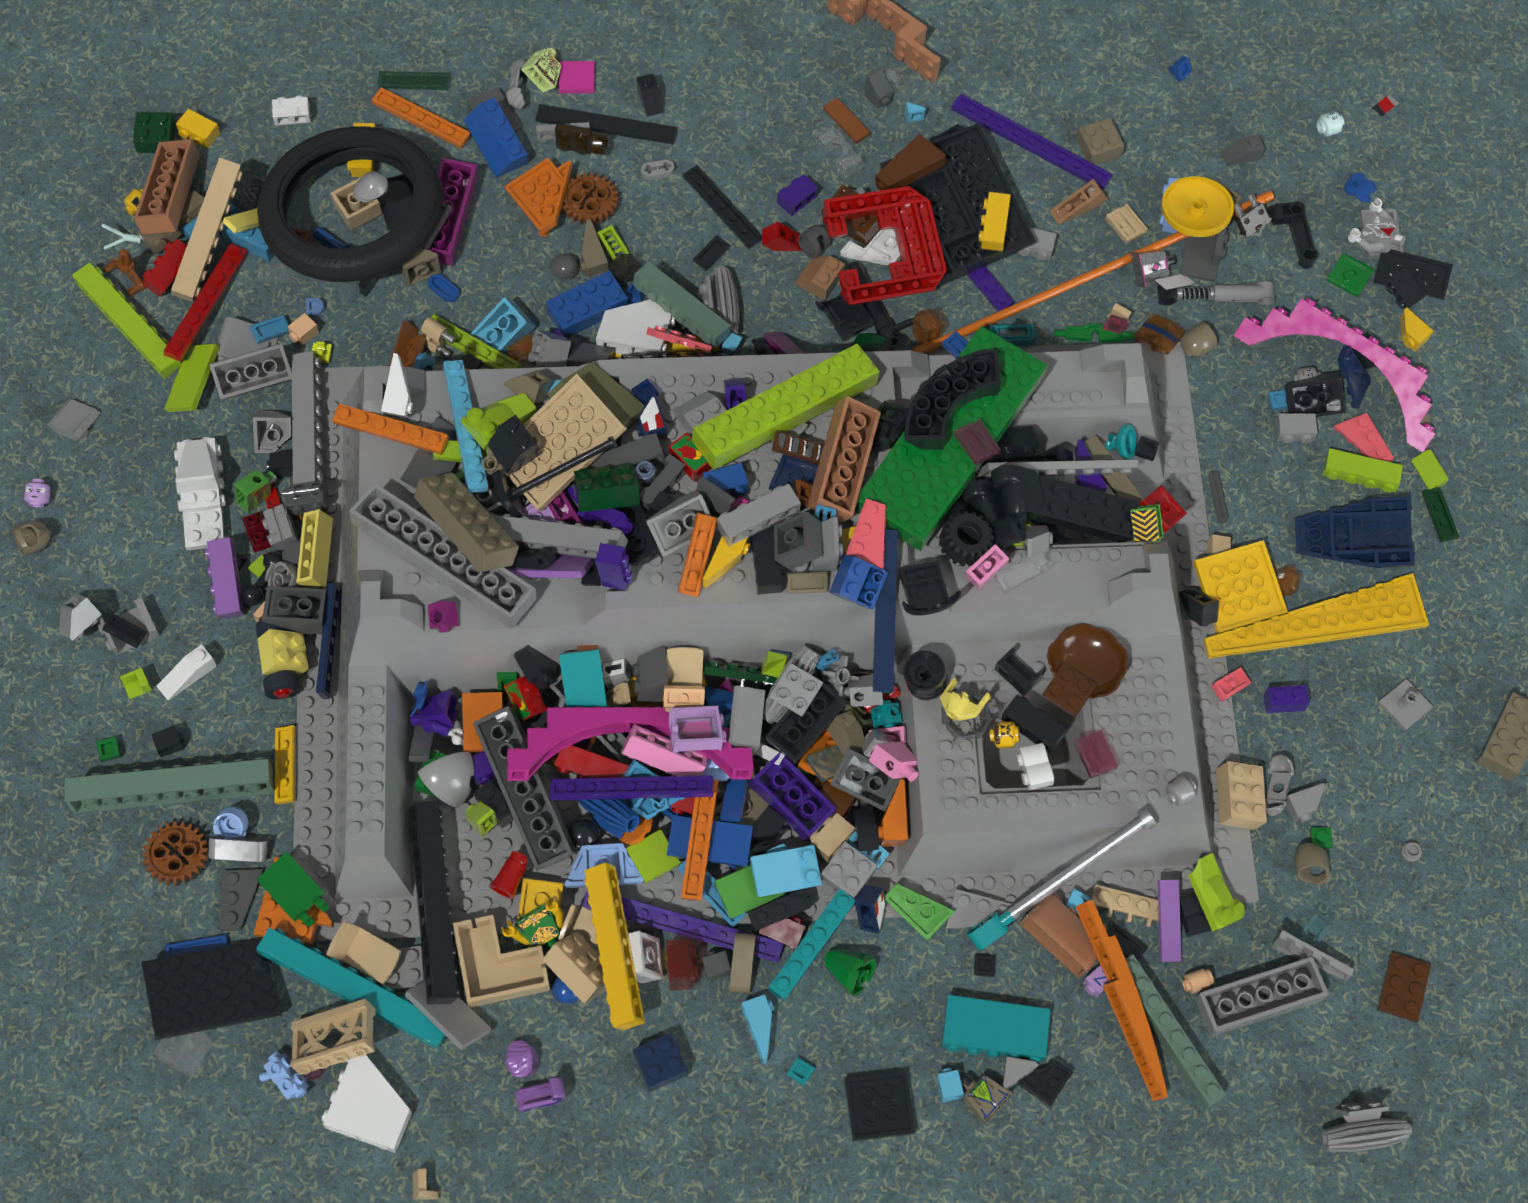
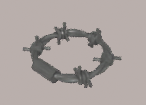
[942,691,997,742]

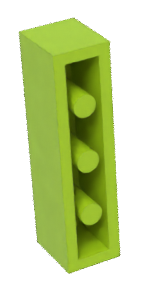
[1322,448,1403,493]

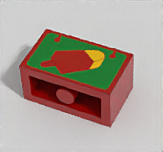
[668,432,712,482]
[504,676,547,722]

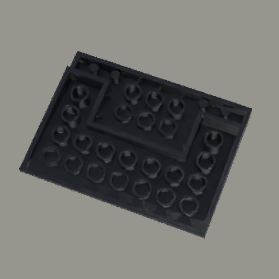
[880,123,1036,288]

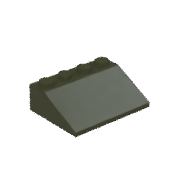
[547,362,644,450]

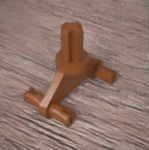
[102,249,145,296]

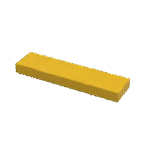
[274,725,296,804]

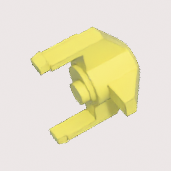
[940,678,991,721]

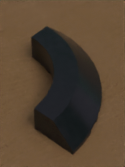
[905,349,1001,450]

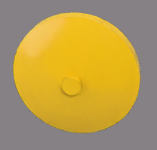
[1161,176,1234,237]

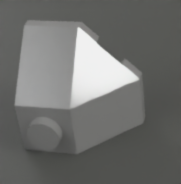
[253,411,292,453]

